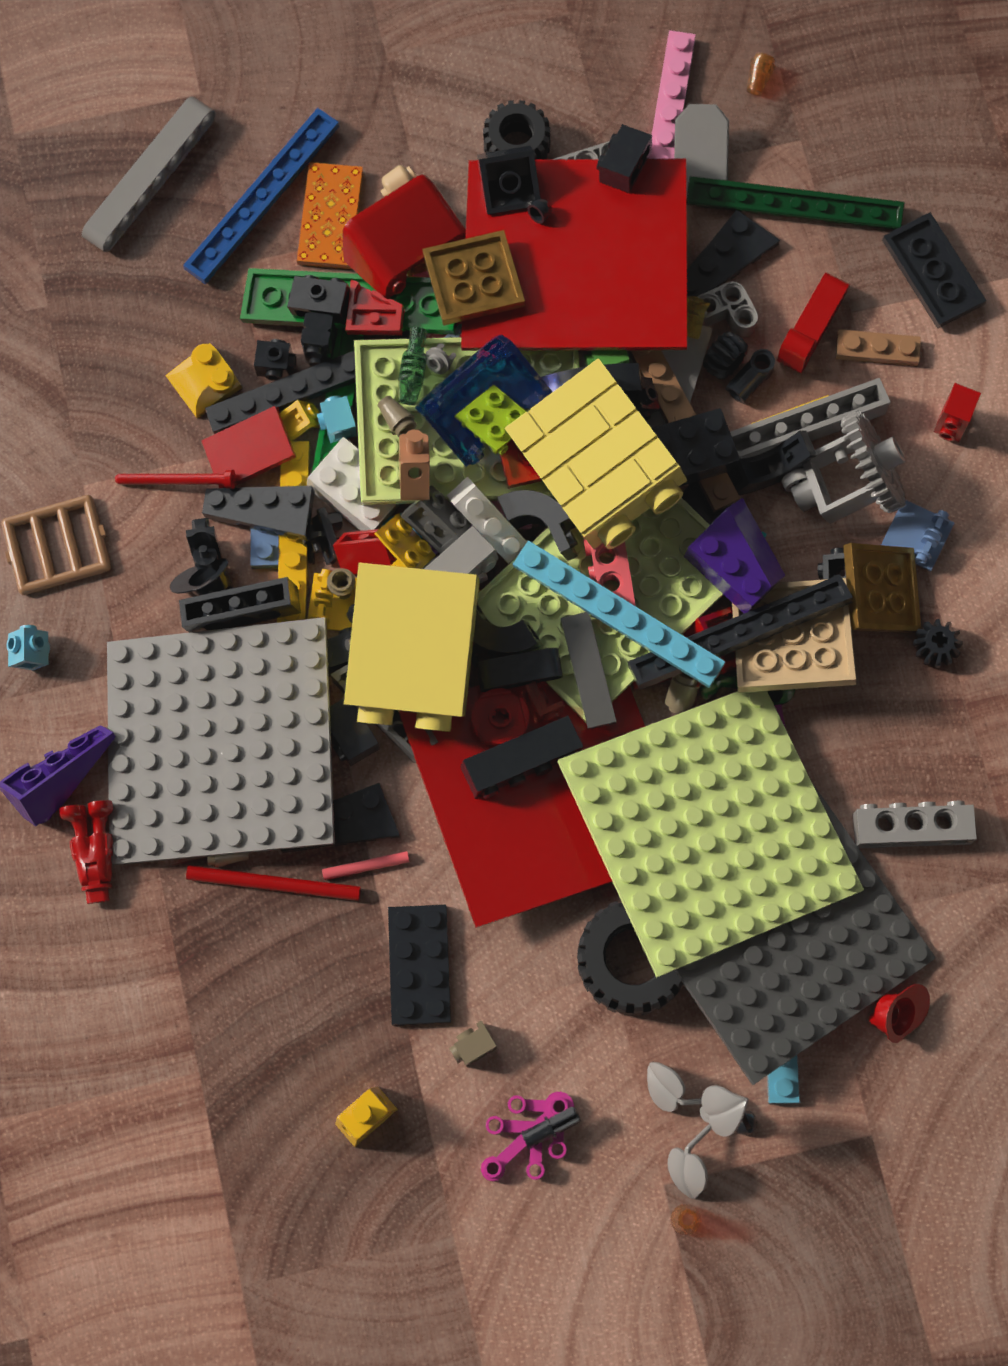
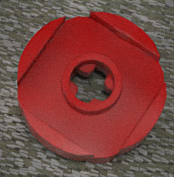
[471,688,529,747]

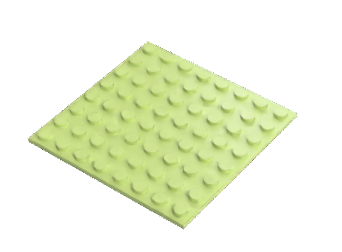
[557,691,864,977]

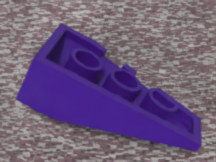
[0,725,116,826]

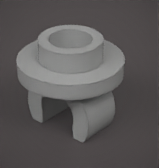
[425,343,456,374]

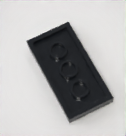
[882,212,987,329]
[388,904,451,1026]

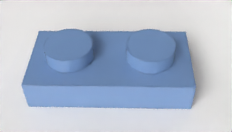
[250,528,279,569]

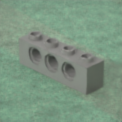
[853,801,977,848]

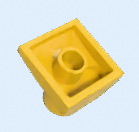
[166,343,242,418]

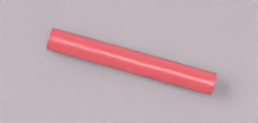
[322,851,410,880]

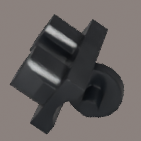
[302,507,343,565]
[186,518,223,568]

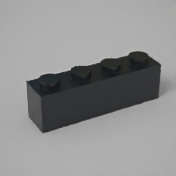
[460,716,583,799]

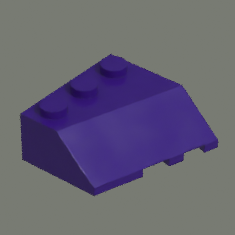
[684,498,785,613]

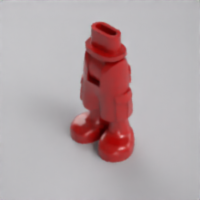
[59,800,113,904]

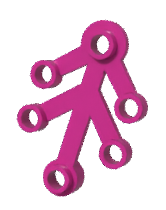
[481,1092,574,1181]

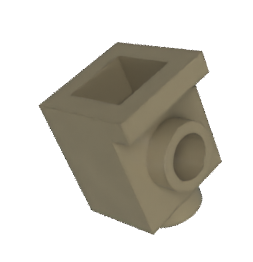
[449,1020,497,1067]

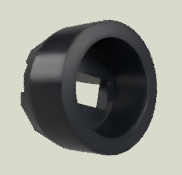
[528,199,552,224]
[736,1111,757,1135]

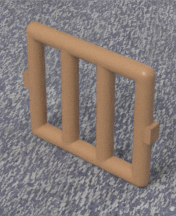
[1,495,111,595]

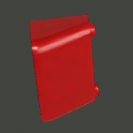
[342,174,466,299]

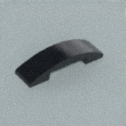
[528,363,642,408]

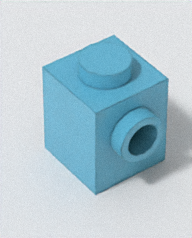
[317,396,357,443]

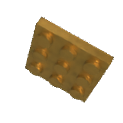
[423,230,525,326]
[843,543,921,633]

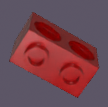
[933,383,981,442]

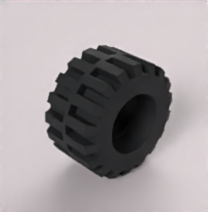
[483,100,551,160]

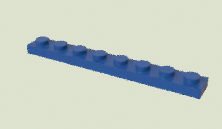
[183,107,339,285]

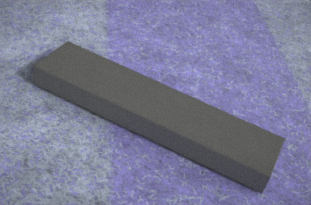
[561,612,616,730]

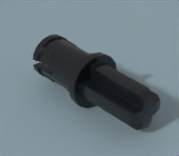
[521,1107,581,1150]

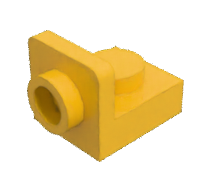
[280,400,320,441]

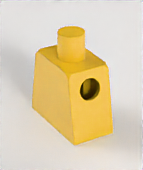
[335,1087,398,1147]

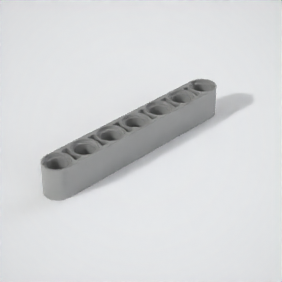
[82,96,216,252]

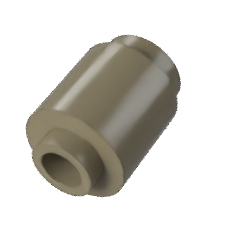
[665,672,700,714]

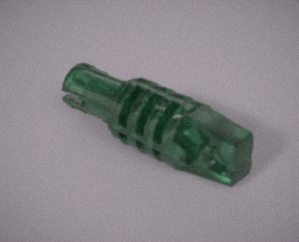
[398,327,428,406]

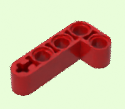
[777,272,850,373]

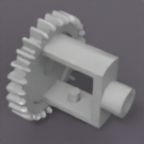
[791,410,906,524]

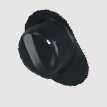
[170,558,234,596]

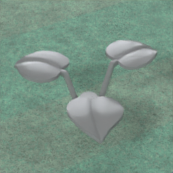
[647,1062,748,1199]

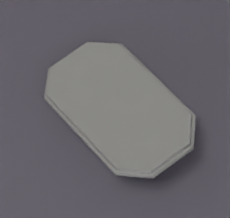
[674,104,729,198]

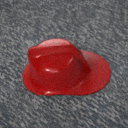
[869,984,930,1043]

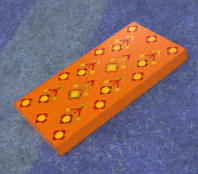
[297,162,363,269]

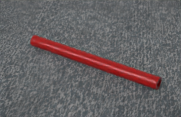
[186,865,361,901]

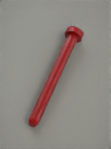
[115,469,236,489]

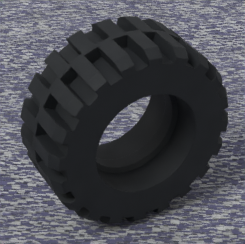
[577,901,683,1016]

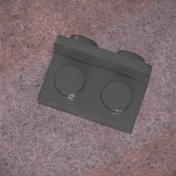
[401,485,471,554]

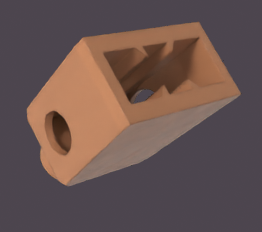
[399,430,430,501]

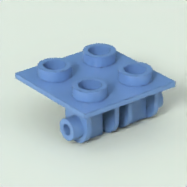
[881,500,954,571]

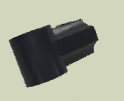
[725,349,775,404]

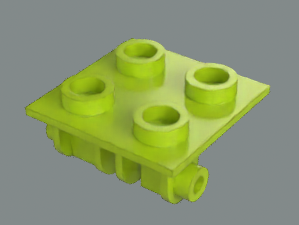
[455,385,526,455]

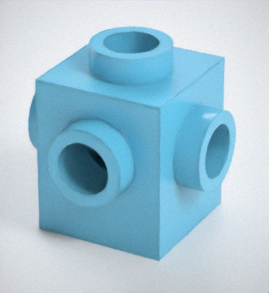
[6,625,50,671]

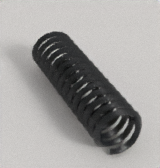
[307,546,315,565]

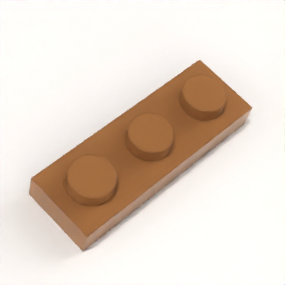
[835,329,921,366]

